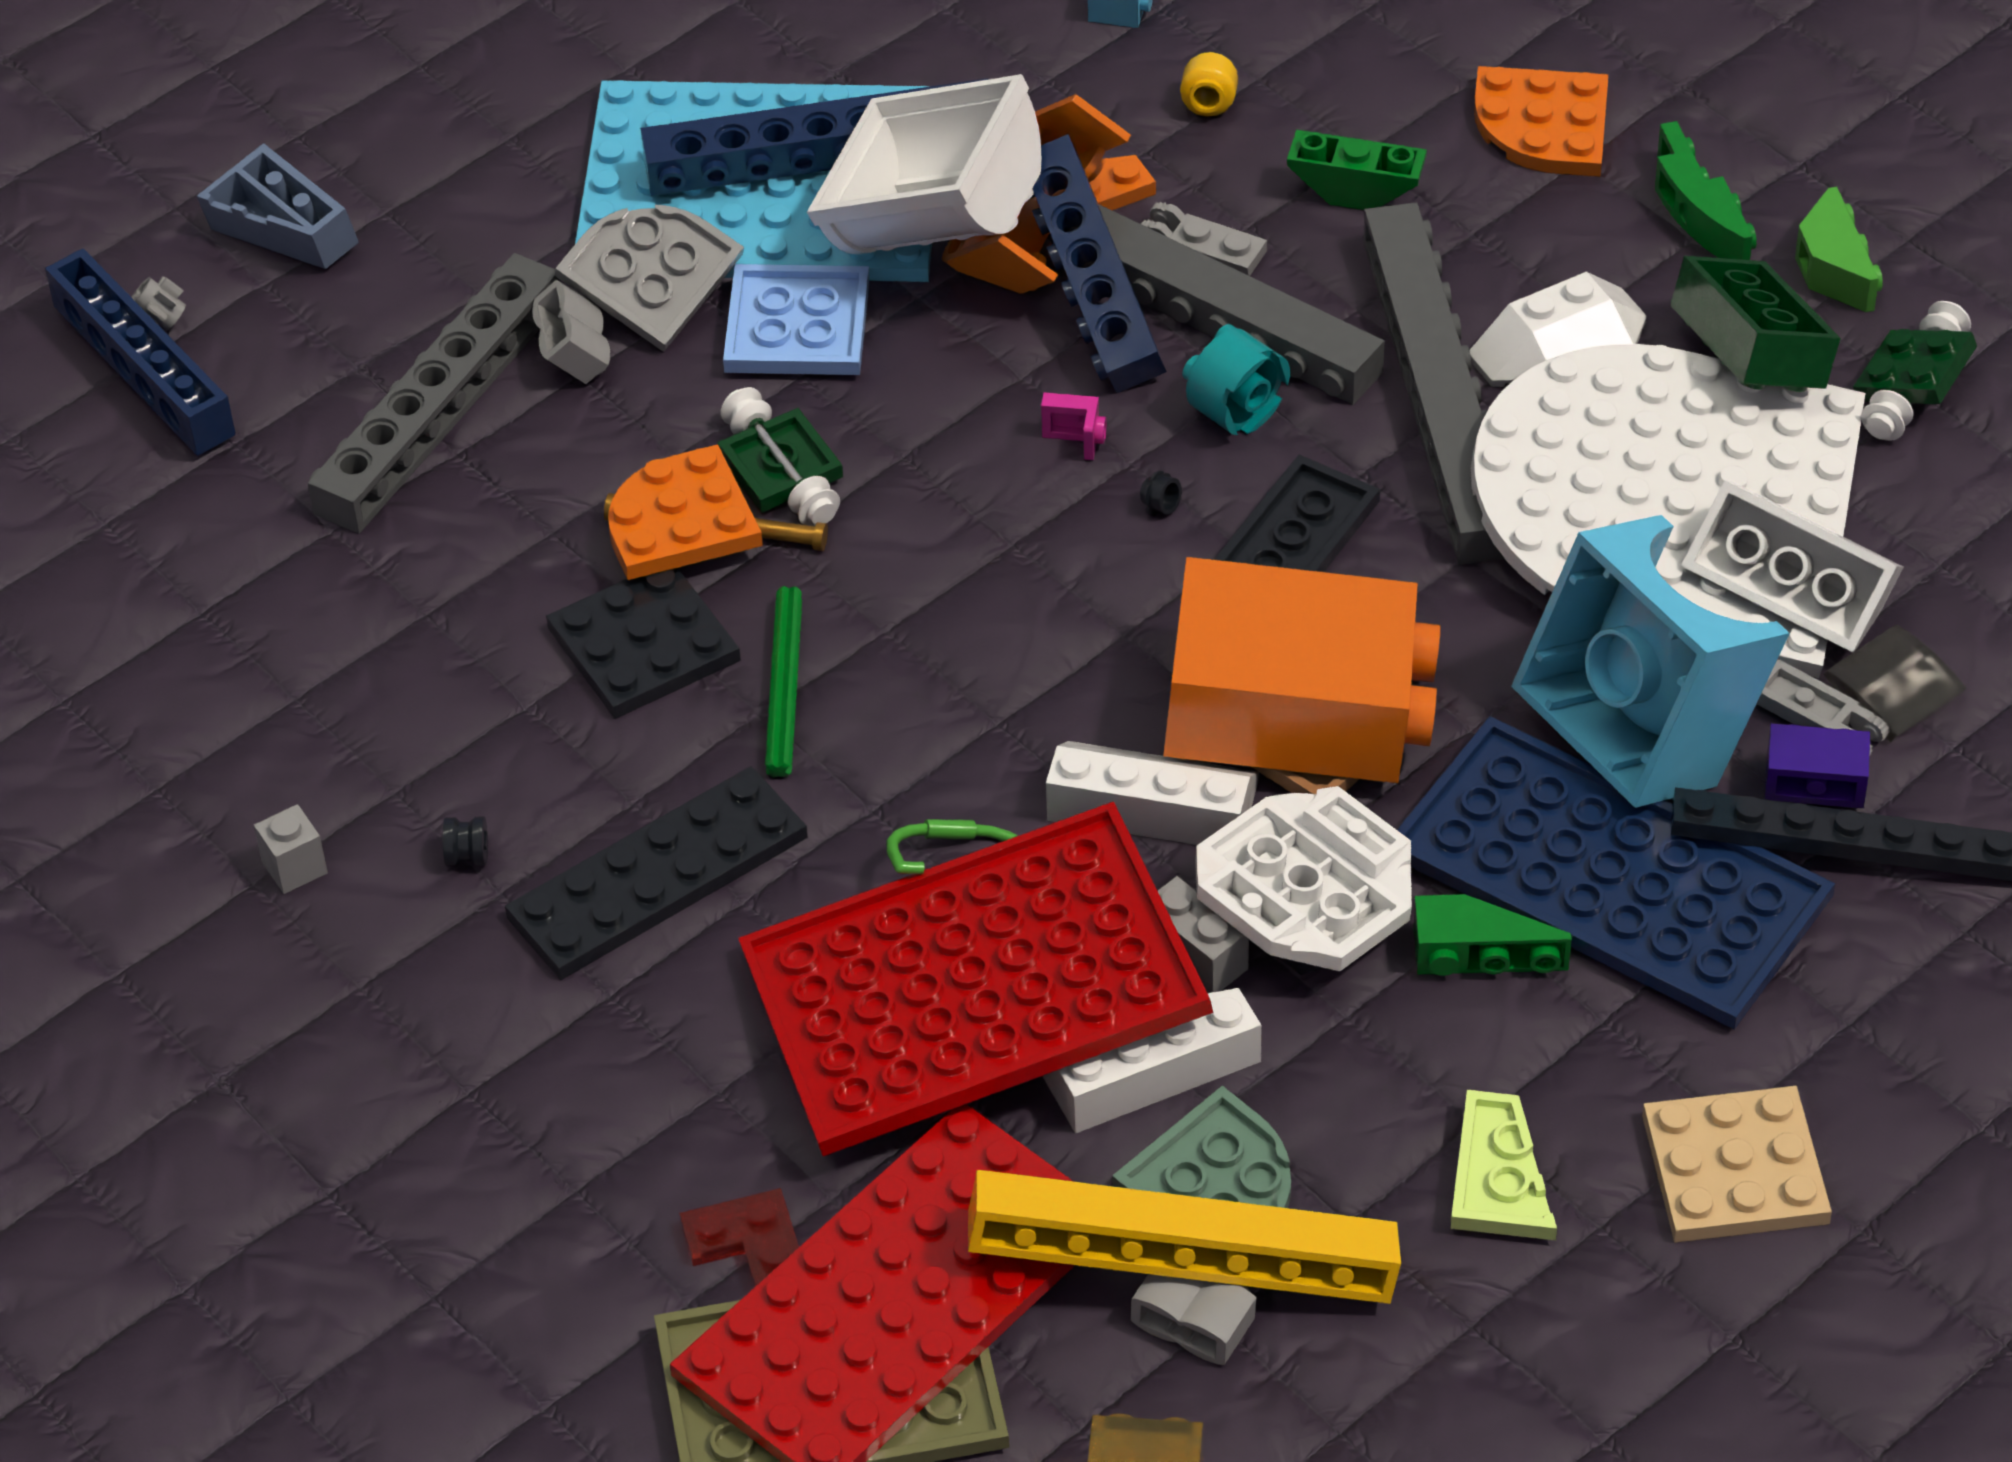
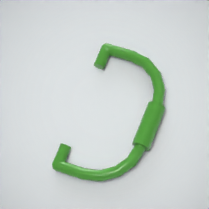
[886,819,1018,874]

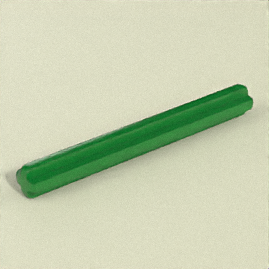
[765,586,802,778]

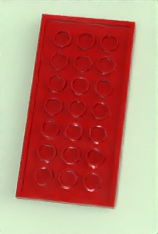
[670,1104,1075,1462]

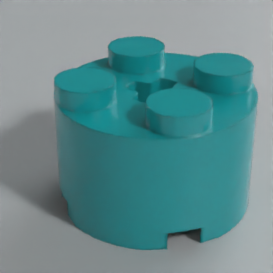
[1182,324,1290,435]

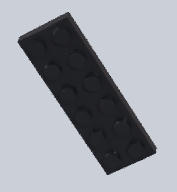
[505,766,808,980]

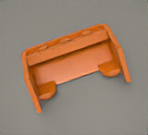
[942,94,1131,294]

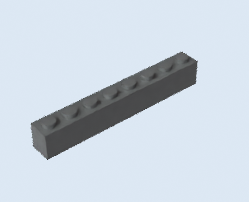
[1067,204,1385,405]

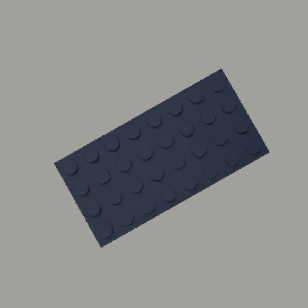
[1397,716,1835,1030]

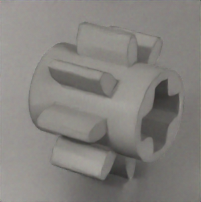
[132,276,186,331]

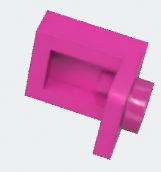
[1041,392,1107,460]

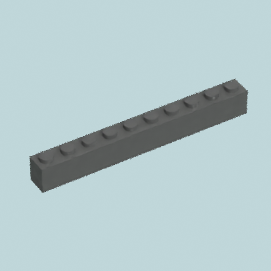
[1363,202,1505,565]

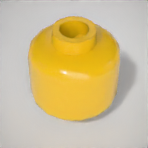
[1180,52,1238,117]

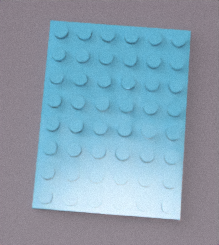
[575,80,932,282]

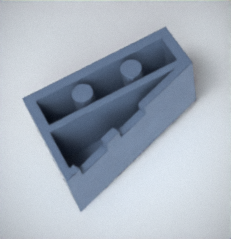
[196,143,359,269]

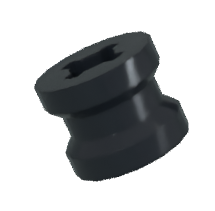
[443,816,488,866]

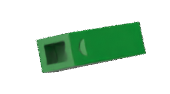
[1413,894,1572,976]

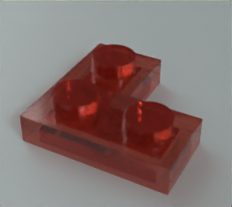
[679,1188,799,1287]

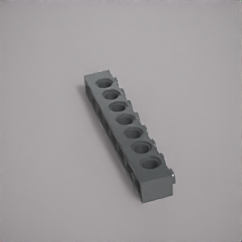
[308,253,561,534]

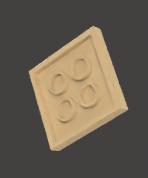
[1642,1086,1832,1243]

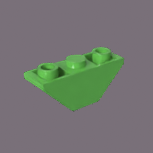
[1795,187,1883,312]

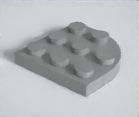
[555,205,744,352]

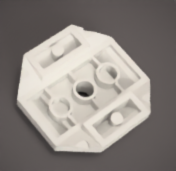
[1195,786,1412,975]

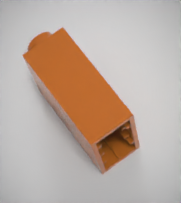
[1163,557,1440,783]

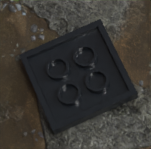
[546,568,741,719]

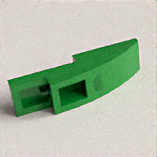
[1655,121,1757,260]

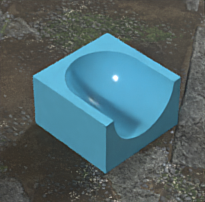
[1511,515,1790,808]

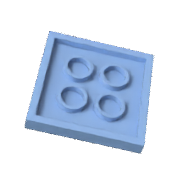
[723,264,870,375]

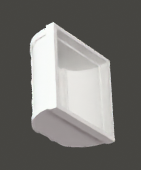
[807,74,1042,254]

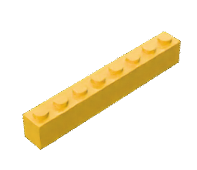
[968,1170,1401,1304]

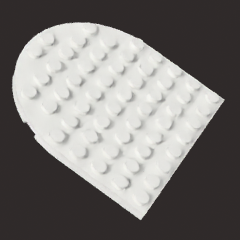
[1471,344,1866,678]

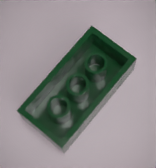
[1670,256,1841,392]

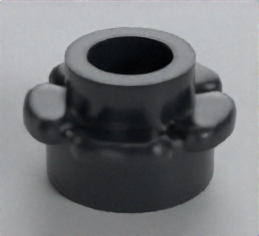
[1140,471,1182,516]

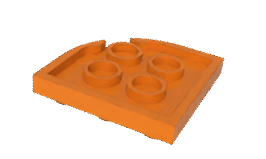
[1474,66,1609,177]
[608,444,763,580]

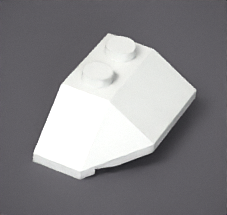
[1469,272,1647,387]

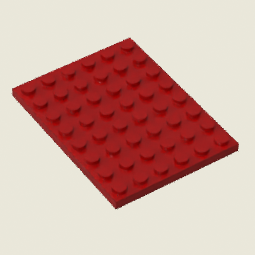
[738,801,1214,1156]

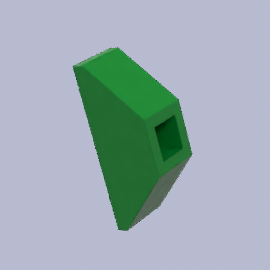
[1287,129,1427,210]

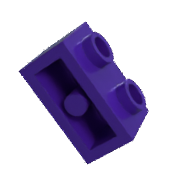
[1764,723,1870,808]

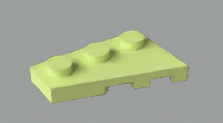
[1451,1090,1557,1241]

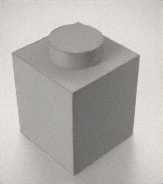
[254,804,328,894]

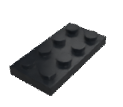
[1214,454,1380,572]

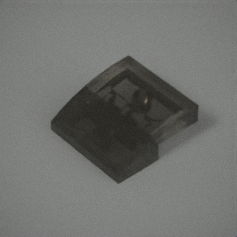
[1824,624,1967,743]

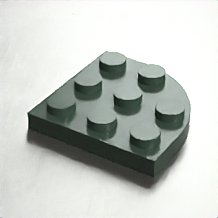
[1112,1086,1291,1208]

